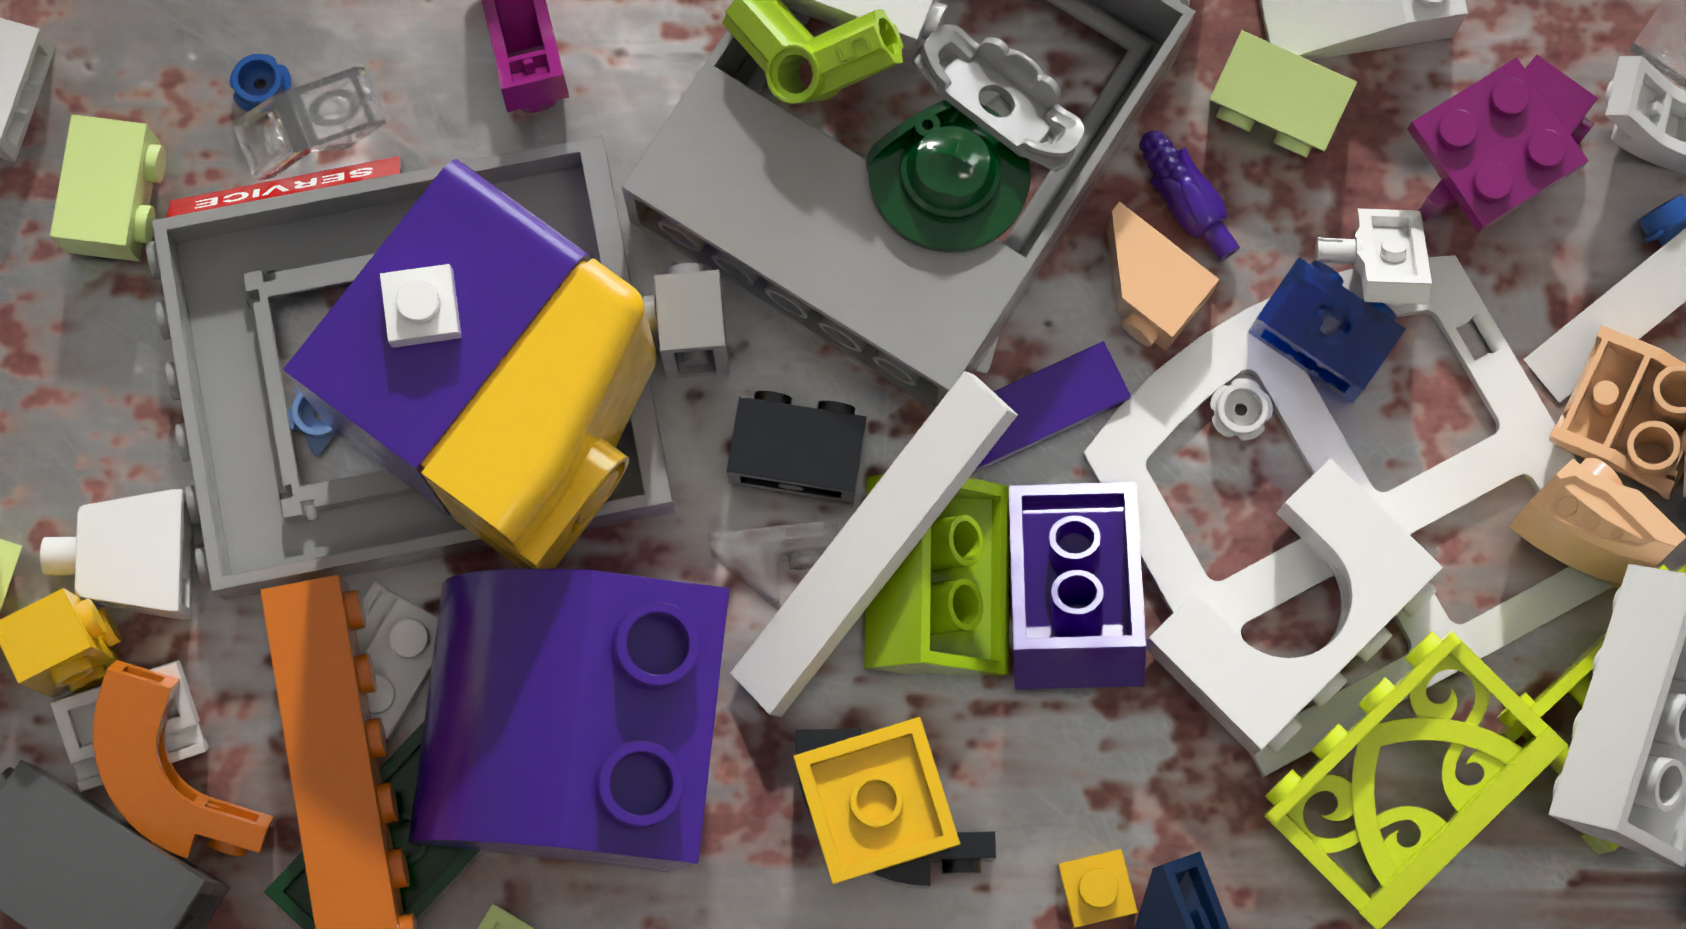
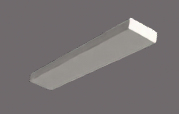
[730,371,1018,717]

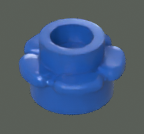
[229,54,292,113]
[1637,194,1686,247]

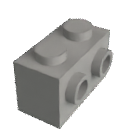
[643,263,729,379]

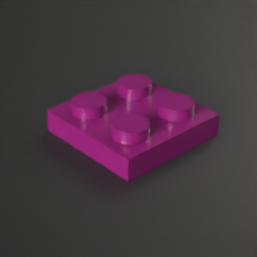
[1407,57,1589,233]

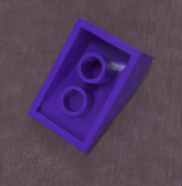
[1009,482,1146,690]

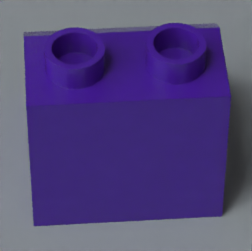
[408,569,730,872]

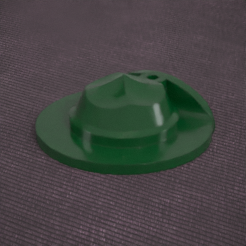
[866,100,1031,253]

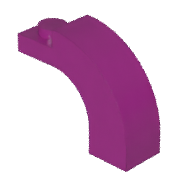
[481,0,569,113]

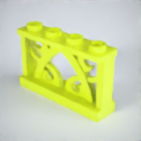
[1264,631,1569,929]

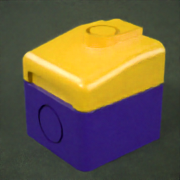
[283,159,657,569]

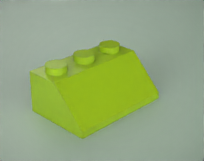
[864,474,1010,676]

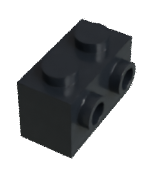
[726,391,867,503]

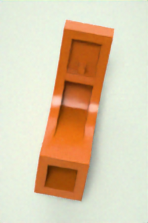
[93,660,274,859]

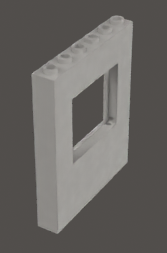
[146,135,676,600]

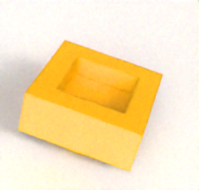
[1057,849,1138,929]

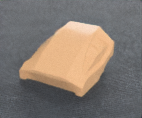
[1549,325,1686,500]
[1508,458,1686,588]

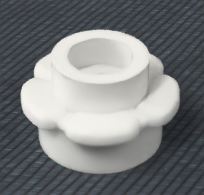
[1210,378,1273,441]

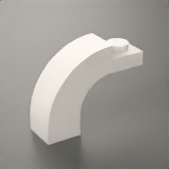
[1605,56,1686,174]

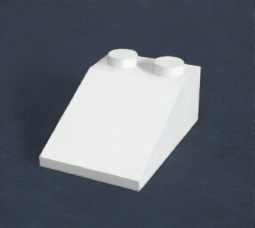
[1259,0,1468,60]

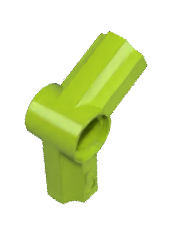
[722,0,904,104]

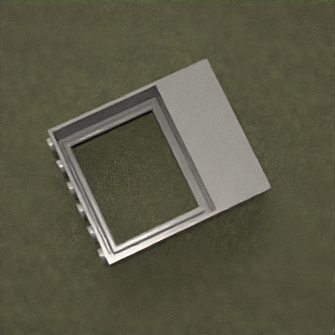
[621,0,1196,410]

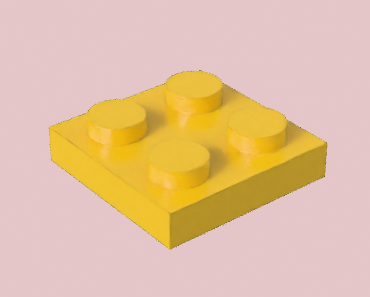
[793,717,960,885]

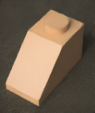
[1106,202,1220,351]

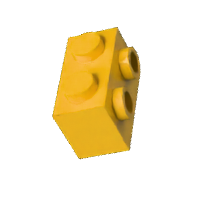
[0,588,122,698]

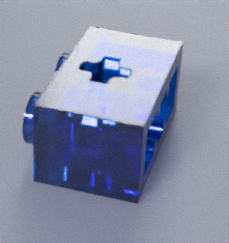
[1248,257,1406,403]

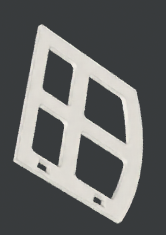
[1082,255,1613,777]

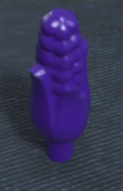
[1139,130,1240,262]

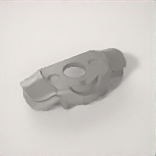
[911,24,1084,172]

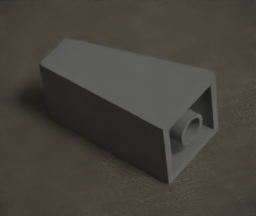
[0,760,231,929]

